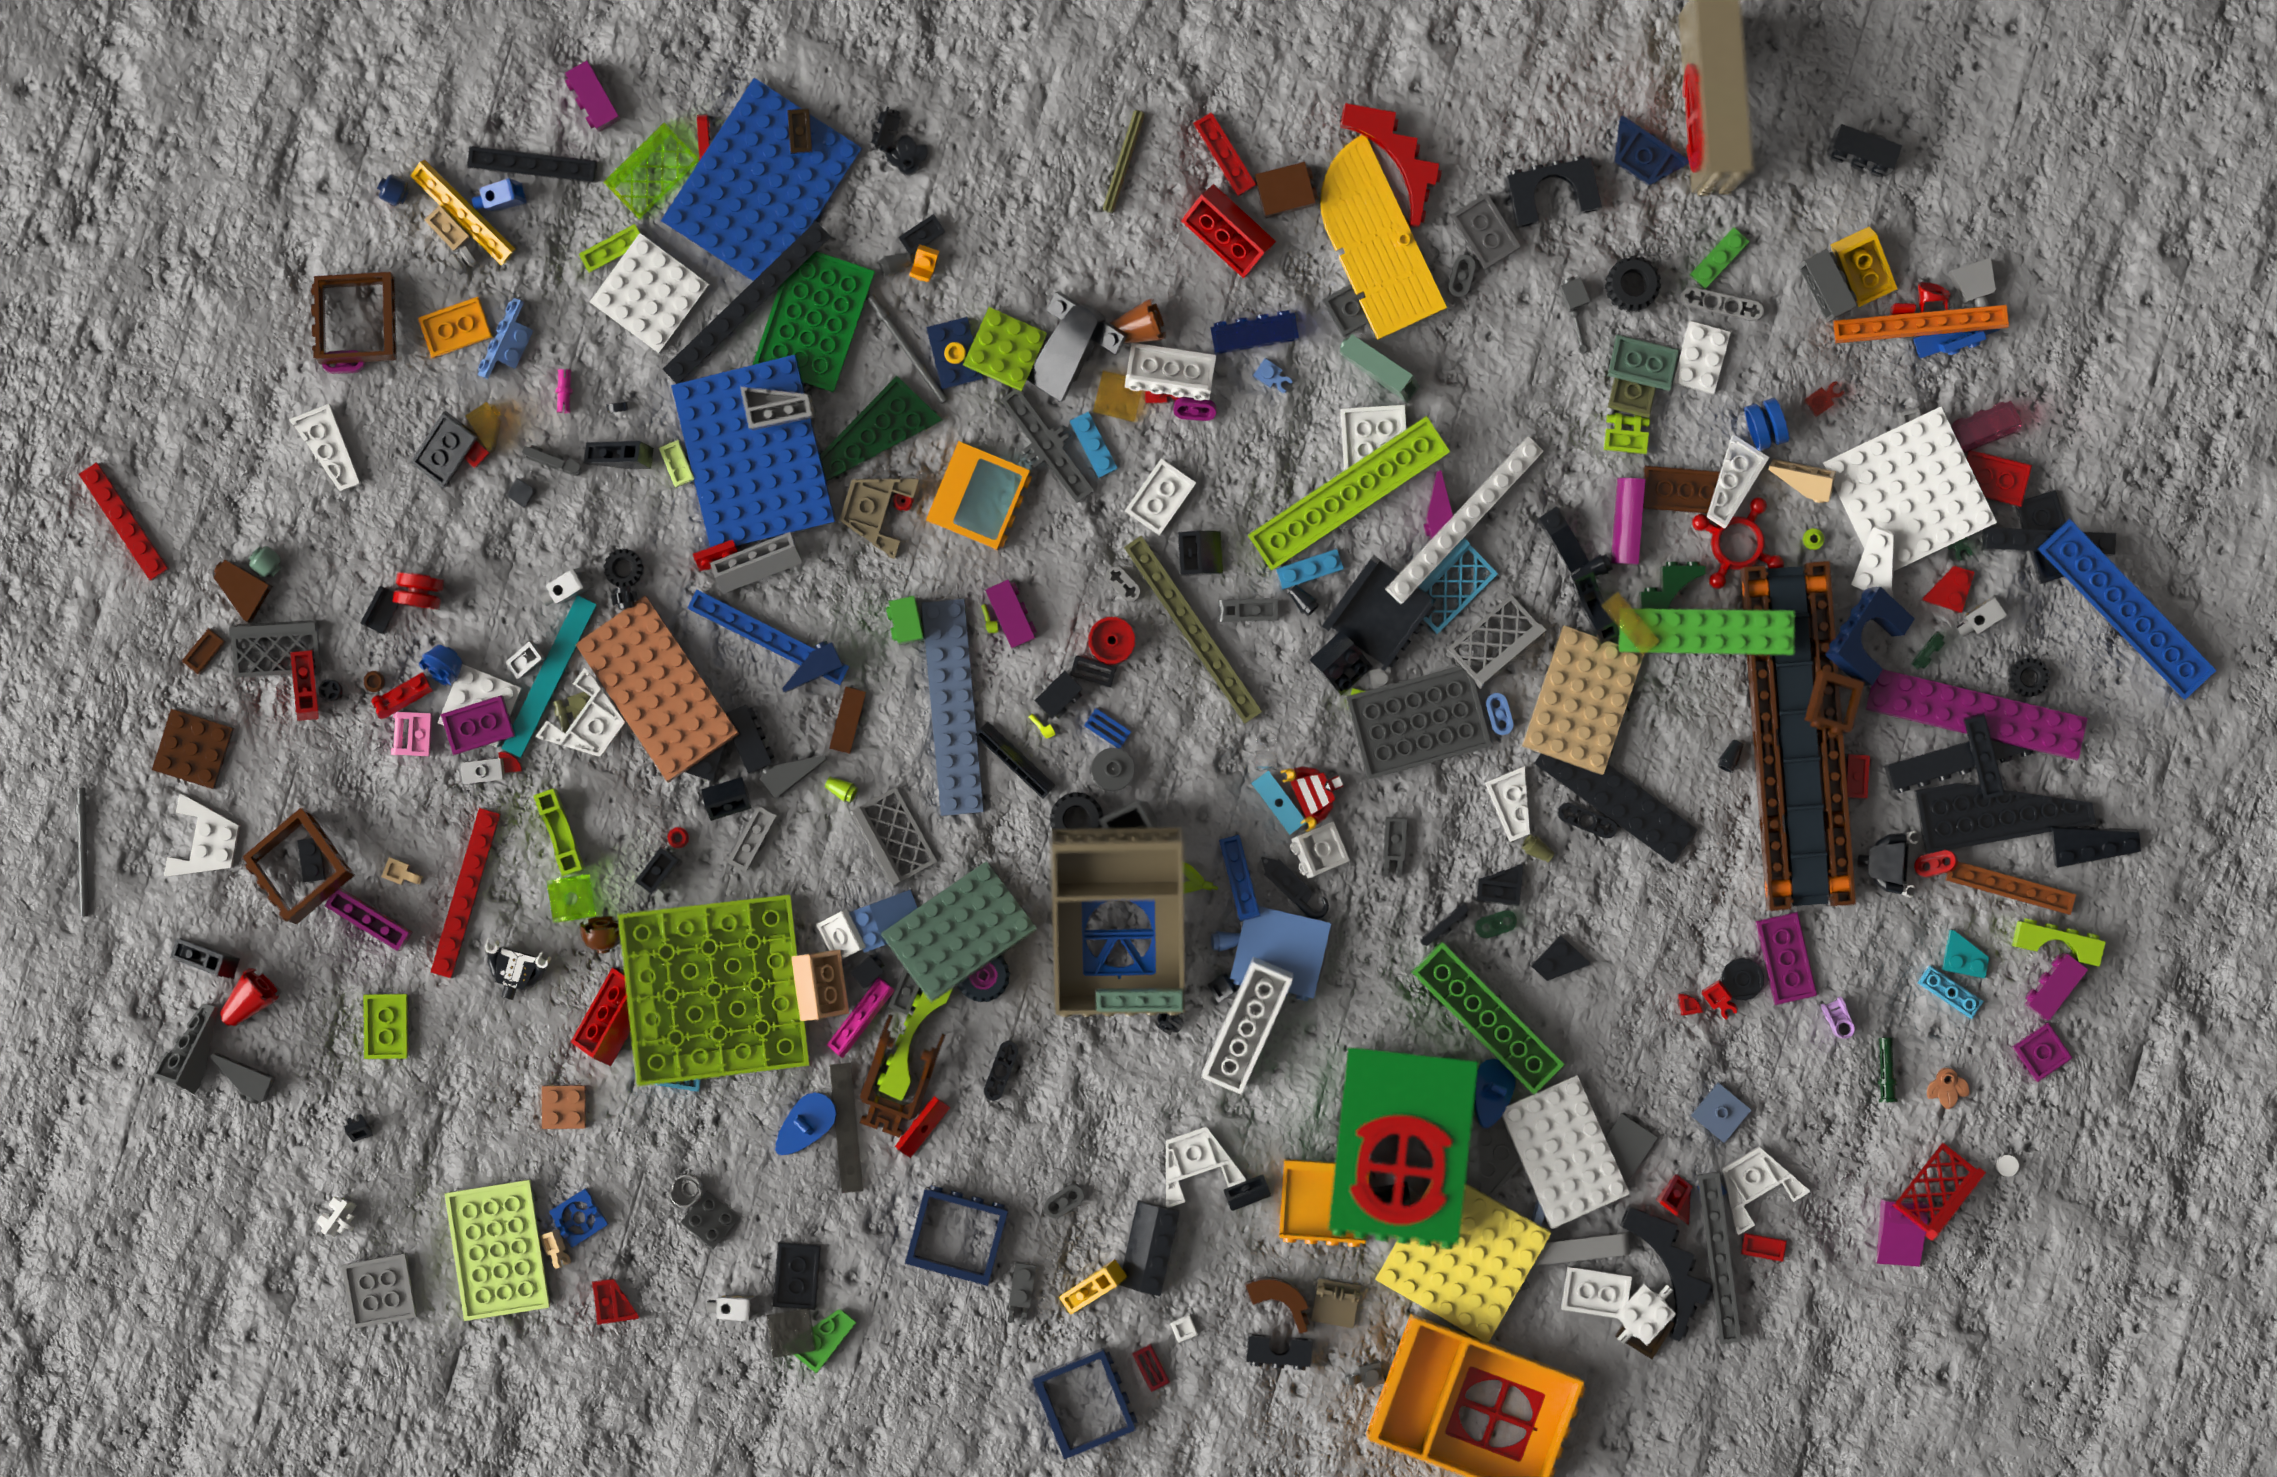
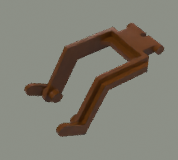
[859,1014,946,1138]

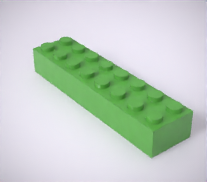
[1619,609,1795,655]
[1411,942,1565,1095]

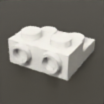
[1290,821,1350,879]

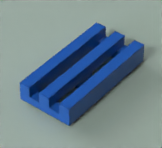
[1084,708,1131,749]

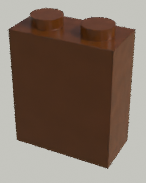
[1255,162,1318,219]

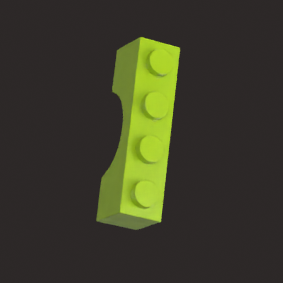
[533,788,585,876]
[2012,918,2106,967]

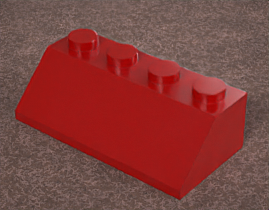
[1181,184,1276,279]
[571,967,631,1066]

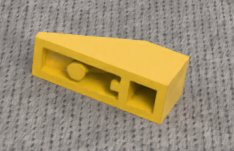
[1059,1259,1127,1315]

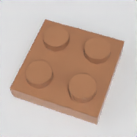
[542,1085,586,1129]

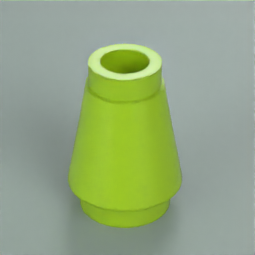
[825,776,858,803]

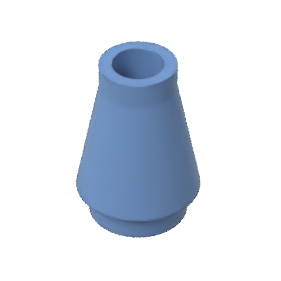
[1211,931,1240,952]

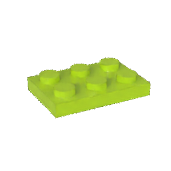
[363,994,408,1059]

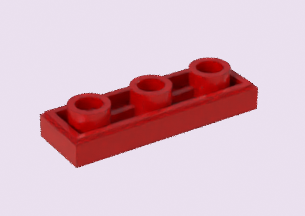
[895,1096,950,1158]

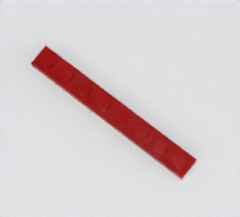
[430,808,501,978]

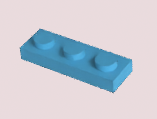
[1070,411,1118,478]
[1276,549,1344,590]

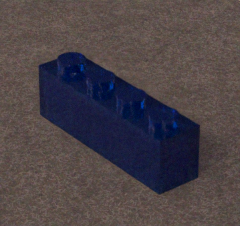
[1210,310,1299,355]

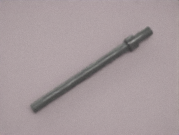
[867,294,948,404]
[75,788,88,917]

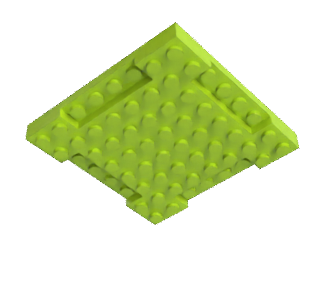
[617,895,809,1087]

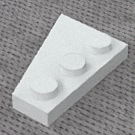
[1851,525,1895,598]
[1485,766,1530,842]

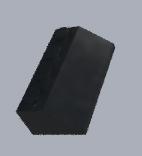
[1119,1201,1180,1297]

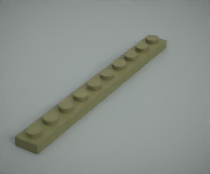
[1124,536,1262,724]

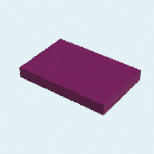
[440,695,515,755]

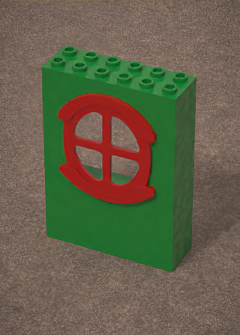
[1328,1047,1478,1249]

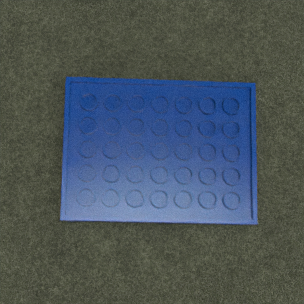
[661,78,862,281]
[671,355,836,547]

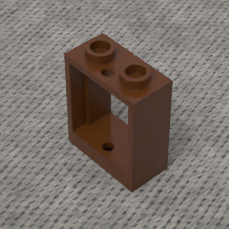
[1804,670,1864,735]

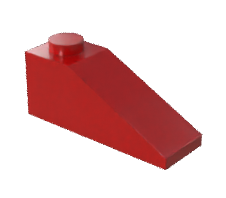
[290,650,319,721]

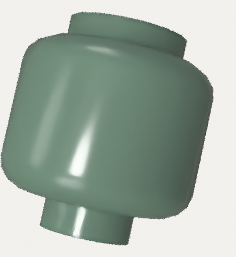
[248,546,281,578]

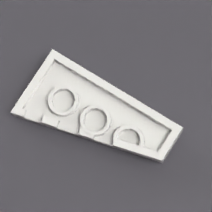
[289,404,361,492]
[1707,434,1769,529]

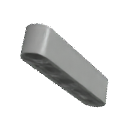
[1533,1232,1631,1266]

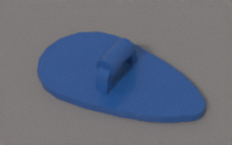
[1474,1058,1515,1129]
[775,1092,837,1155]

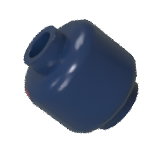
[376,174,410,206]

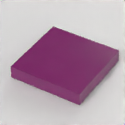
[2012,1022,2073,1082]

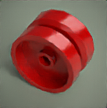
[392,573,444,610]
[1088,617,1135,664]

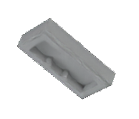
[460,758,505,784]

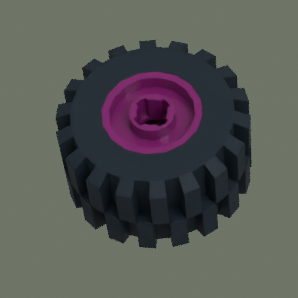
[958,955,1010,1002]

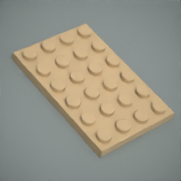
[1522,625,1644,775]

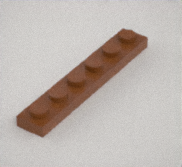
[1945,861,2076,915]

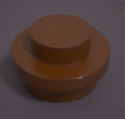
[363,671,385,692]

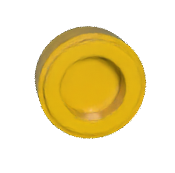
[944,342,966,364]

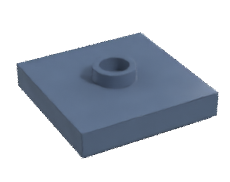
[1691,1082,1751,1143]

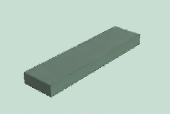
[1096,989,1183,1012]

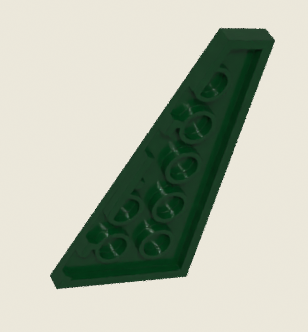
[820,376,943,482]

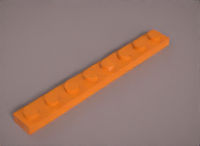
[1833,305,2009,343]

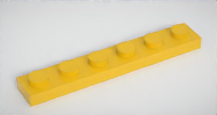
[411,159,515,265]

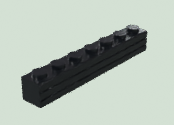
[975,721,1056,799]

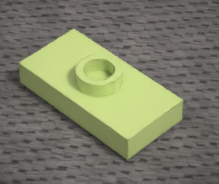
[659,440,695,488]

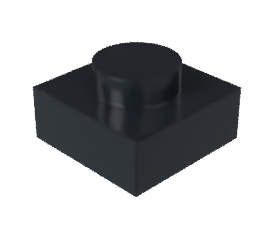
[1207,973,1237,1003]

